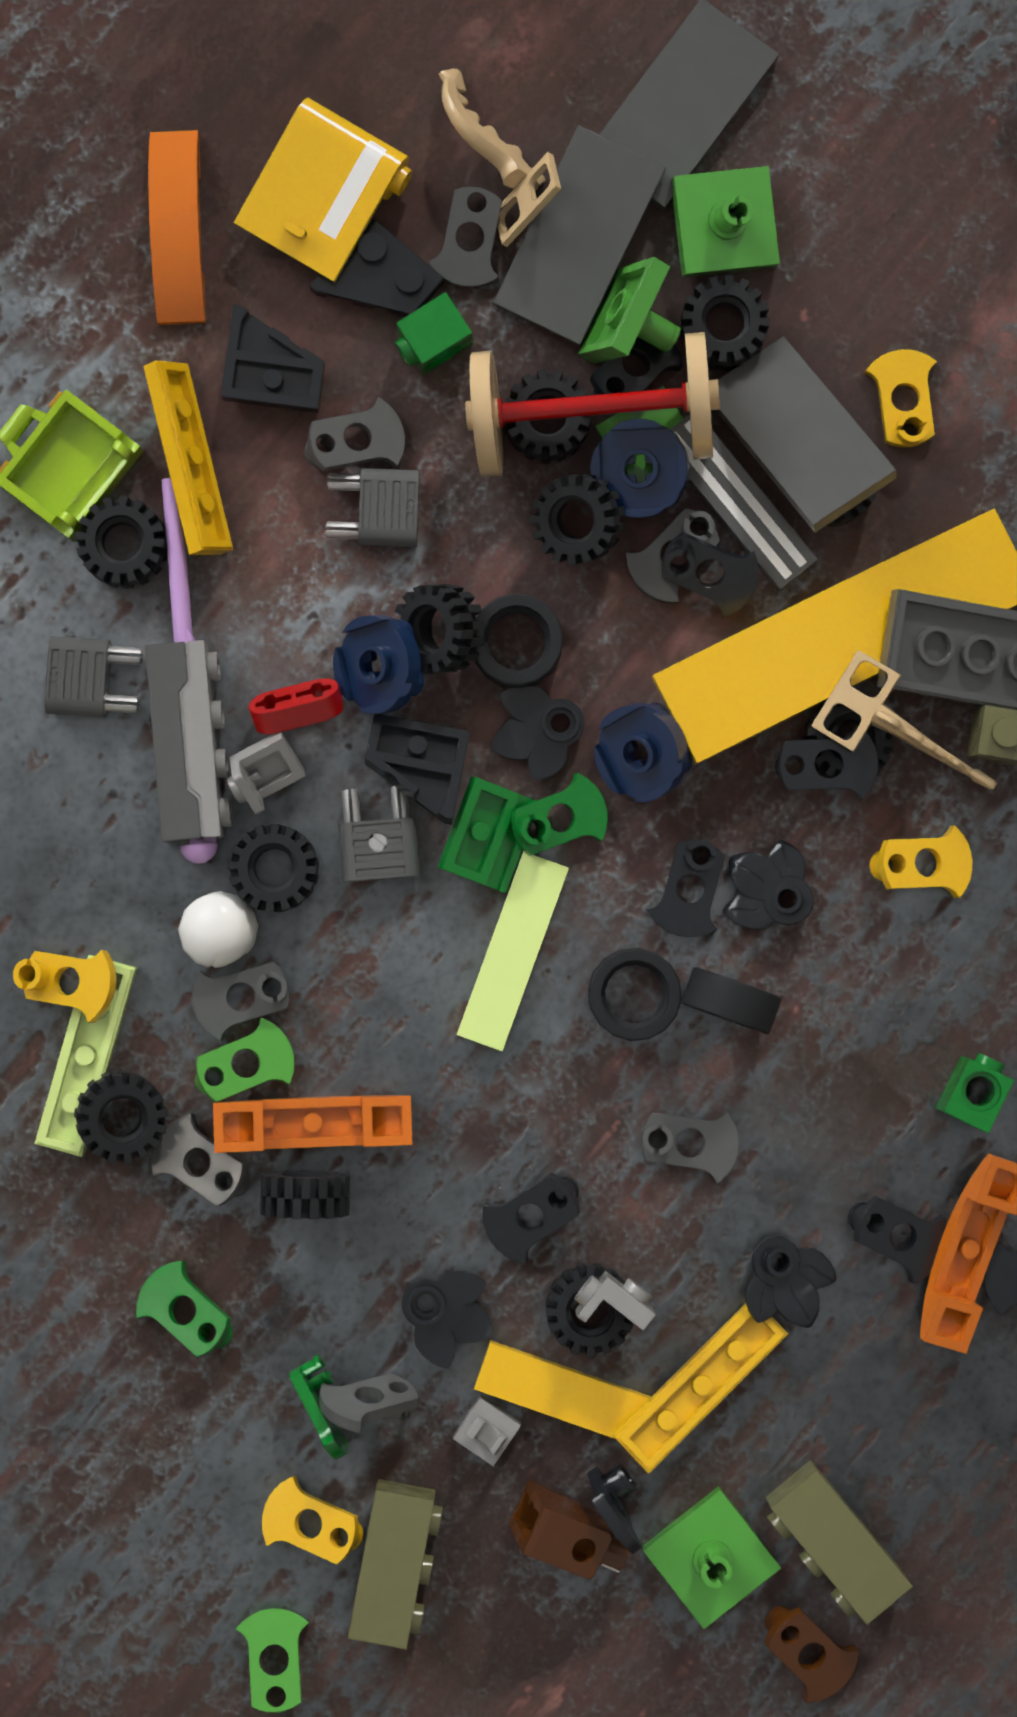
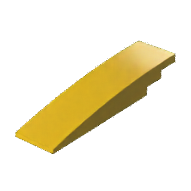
[651,508,1017,765]

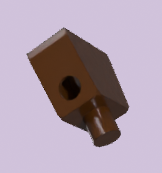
[508,1479,629,1579]

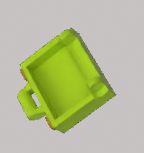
[0,389,144,542]

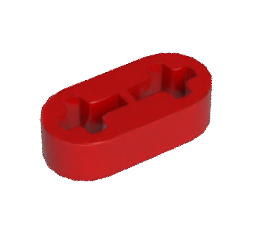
[248,678,344,734]

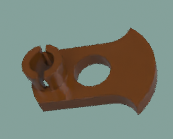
[764,1606,859,1703]

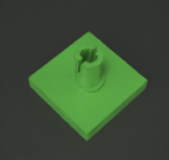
[670,166,780,277]
[577,257,681,364]
[642,1486,781,1629]

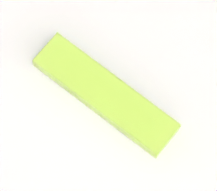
[457,851,569,1051]
[34,955,138,1157]

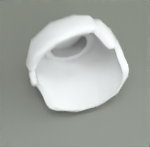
[178,891,259,968]

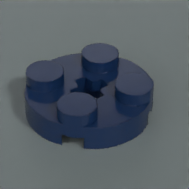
[590,419,690,518]
[333,615,424,714]
[594,702,692,803]

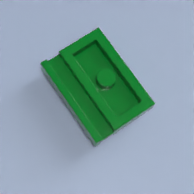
[437,776,536,893]

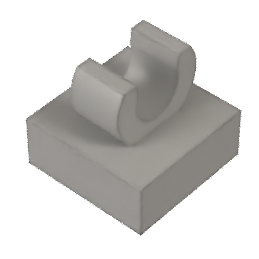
[453,1394,521,1466]

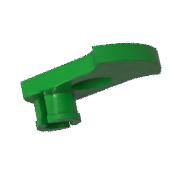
[511,773,608,856]
[136,1261,233,1357]
[289,1354,349,1460]

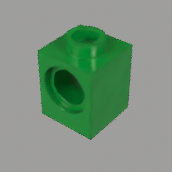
[394,292,473,375]
[935,1053,1014,1134]

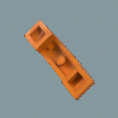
[148,130,206,325]
[213,1095,412,1153]
[920,1153,1017,1354]

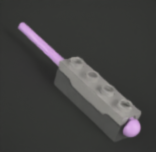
[145,478,233,864]

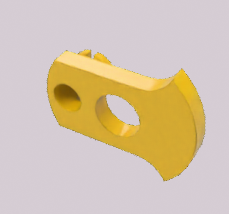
[864,349,937,448]
[869,825,973,899]
[13,949,116,1023]
[262,1475,364,1564]

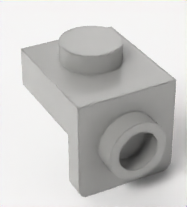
[227,732,306,815]
[574,1270,656,1330]

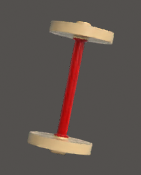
[465,332,720,477]

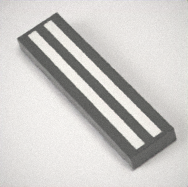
[670,414,818,592]

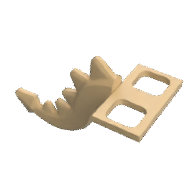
[439,68,561,247]
[811,650,997,789]

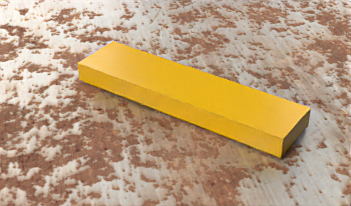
[143,360,233,555]
[612,1303,788,1474]
[474,1340,652,1439]

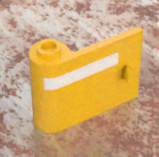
[234,98,413,283]

